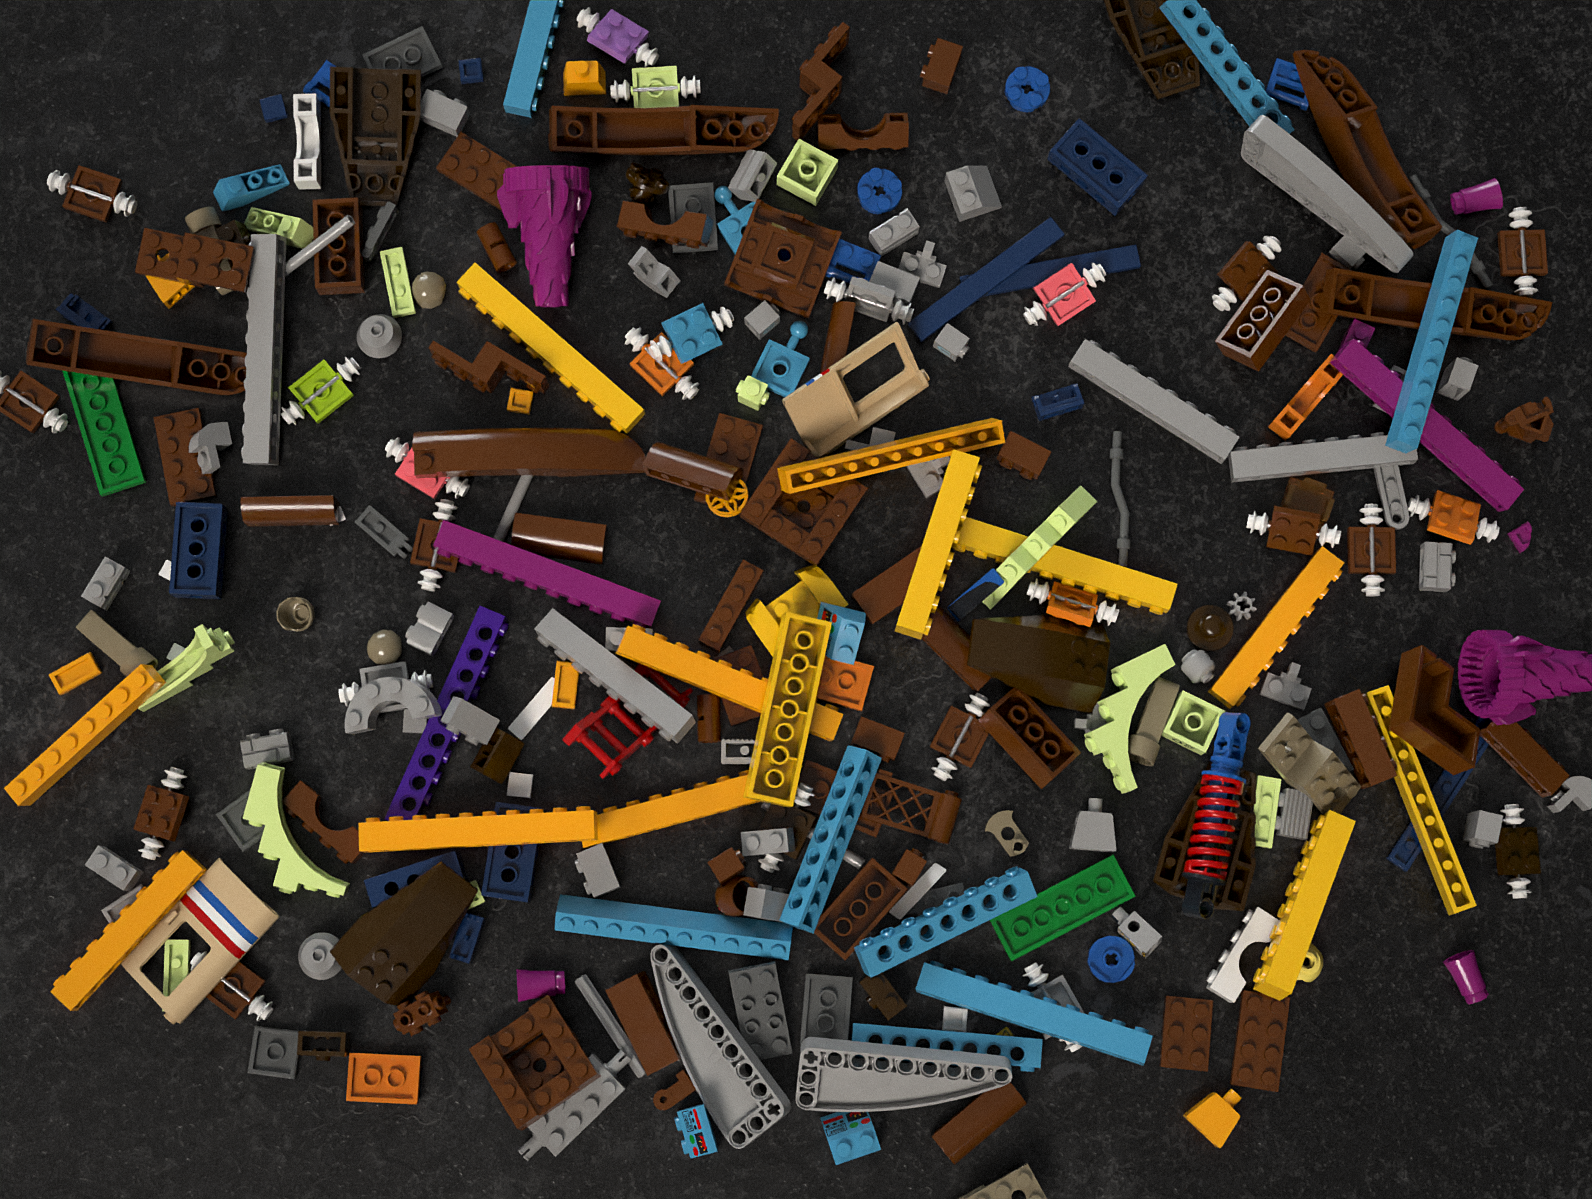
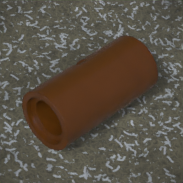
[476,222,517,273]
[697,694,721,743]

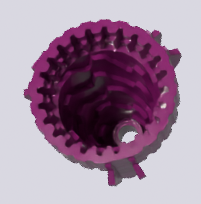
[497,165,592,307]
[1458,630,1592,725]

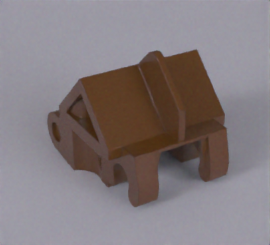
[1494,397,1554,443]

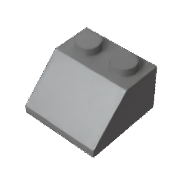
[945,166,1002,222]

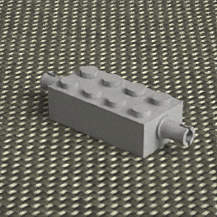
[518,1049,632,1161]

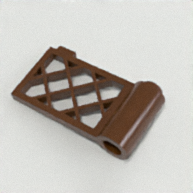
[860,769,962,845]

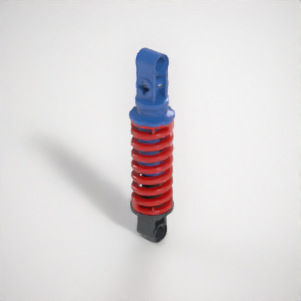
[1181,712,1251,919]

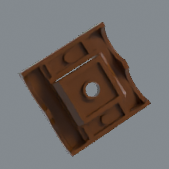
[724,199,842,318]
[740,438,868,567]
[469,995,601,1131]

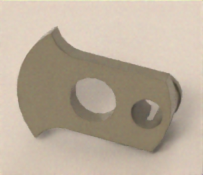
[985,810,1029,857]

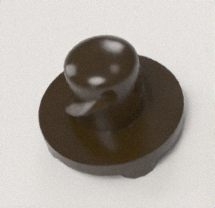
[626,162,669,205]
[1186,605,1233,652]

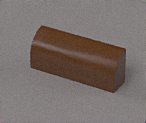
[820,301,856,373]
[642,442,744,501]
[241,495,340,526]
[511,513,608,565]
[851,546,948,624]
[922,604,992,693]
[605,971,681,1076]
[930,1082,1027,1165]

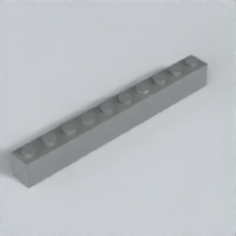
[241,234,286,465]

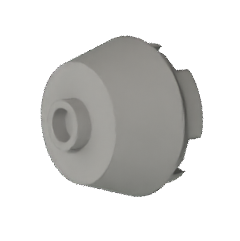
[357,314,402,358]
[298,932,342,980]

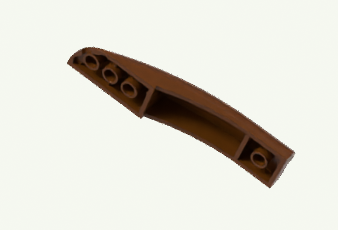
[1293,50,1443,249]
[548,105,779,155]
[1319,268,1552,341]
[26,319,247,395]
[412,428,646,478]

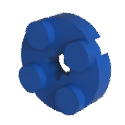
[1005,67,1050,112]
[857,168,902,214]
[1087,936,1135,983]

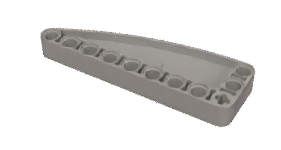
[1241,115,1413,273]
[650,944,791,1149]
[796,1037,1012,1112]

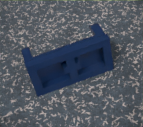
[56,294,112,330]
[1031,383,1084,421]
[450,913,486,964]

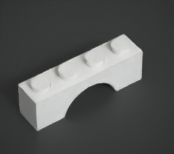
[293,94,321,190]
[1206,907,1280,1003]

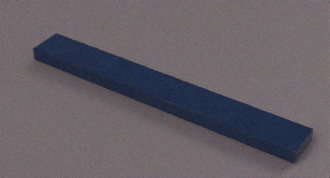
[908,217,1065,342]
[959,245,1141,297]
[1386,716,1489,872]

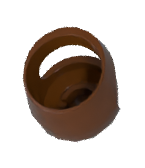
[715,876,758,916]

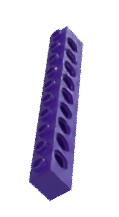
[385,606,509,821]

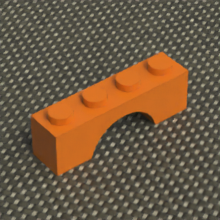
[1268,354,1343,441]

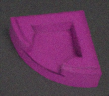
[1507,521,1532,553]

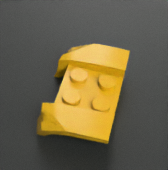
[745,565,849,657]

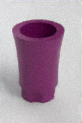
[1450,178,1503,215]
[1443,950,1488,1004]
[516,969,565,1002]

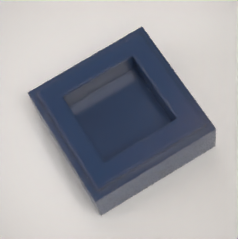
[458,58,484,84]
[260,94,288,123]

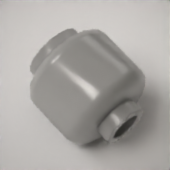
[1181,649,1216,684]

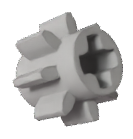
[1227,592,1257,621]

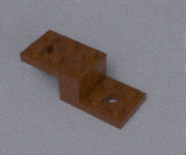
[792,22,850,141]
[135,228,255,293]
[429,341,549,394]

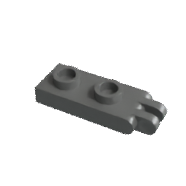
[362,201,399,262]
[355,505,413,559]
[905,883,968,918]

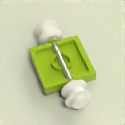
[281,357,360,425]

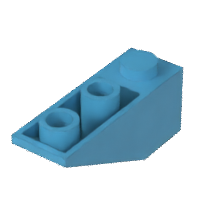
[213,164,290,212]

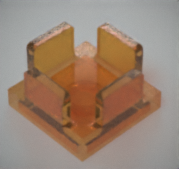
[1280,477,1335,531]

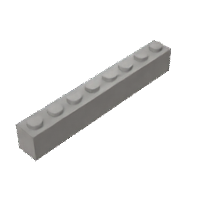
[1068,339,1239,464]
[1228,432,1418,483]
[535,608,696,744]

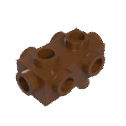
[393,990,451,1036]

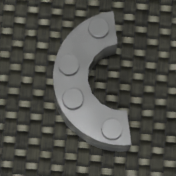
[345,677,443,734]

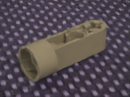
[185,207,233,295]
[76,610,158,677]
[1128,676,1180,766]

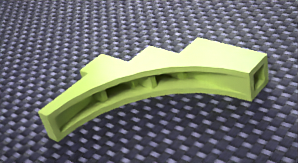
[982,486,1097,610]
[138,624,235,712]
[1084,644,1175,794]
[243,762,350,898]

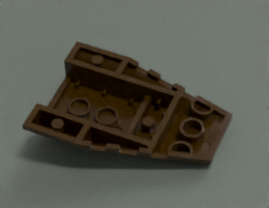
[1104,0,1200,99]
[330,67,421,206]
[967,615,1110,713]
[1153,762,1256,911]
[330,861,478,1006]

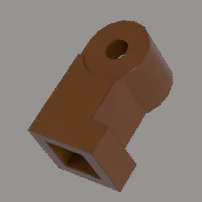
[653,1069,696,1110]

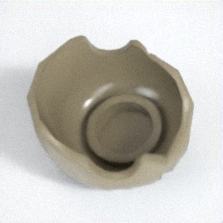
[412,271,446,309]
[276,597,315,632]
[367,629,402,665]

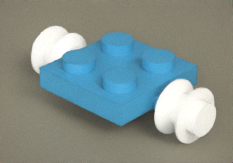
[648,303,734,364]

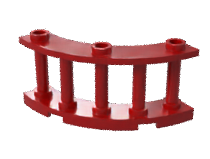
[563,664,693,779]

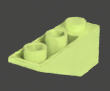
[244,207,314,249]

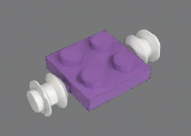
[577,8,659,68]

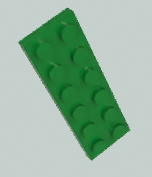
[62,370,146,497]
[989,855,1136,961]

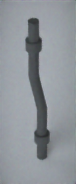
[1408,174,1493,289]
[1110,431,1131,567]

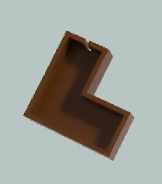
[1389,645,1480,775]

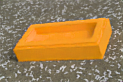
[49,652,102,695]
[552,661,579,709]

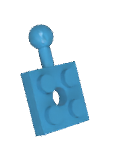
[714,186,756,254]
[751,321,810,397]

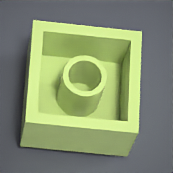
[777,139,838,206]
[1161,691,1225,755]

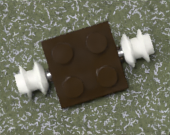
[758,783,818,873]
[1495,804,1541,899]

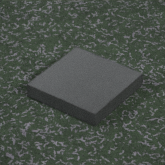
[216,789,265,852]
[247,1025,299,1079]

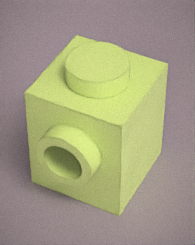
[736,375,770,411]

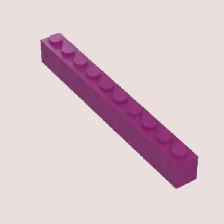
[1329,339,1524,512]
[433,520,661,629]

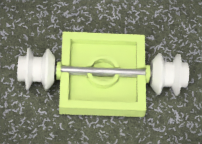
[610,66,701,108]

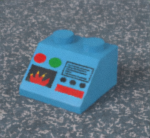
[817,602,866,665]
[674,1103,719,1159]
[820,1112,881,1165]

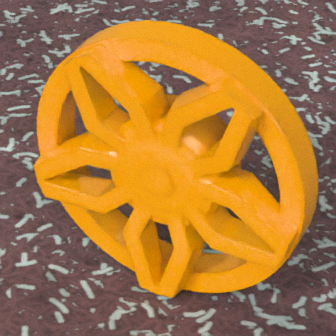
[706,479,749,517]

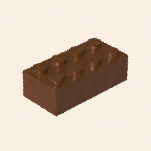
[313,198,365,295]
[1215,270,1311,371]
[978,687,1081,789]
[1324,689,1397,790]
[814,858,907,961]

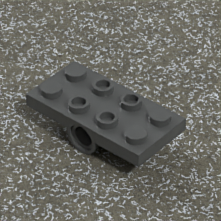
[728,961,793,1060]

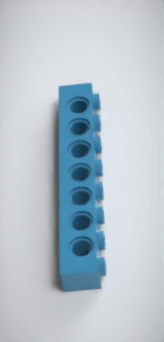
[1159,0,1294,134]
[779,745,882,934]
[854,867,1038,978]
[851,1023,1043,1072]

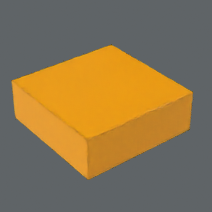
[507,388,534,415]

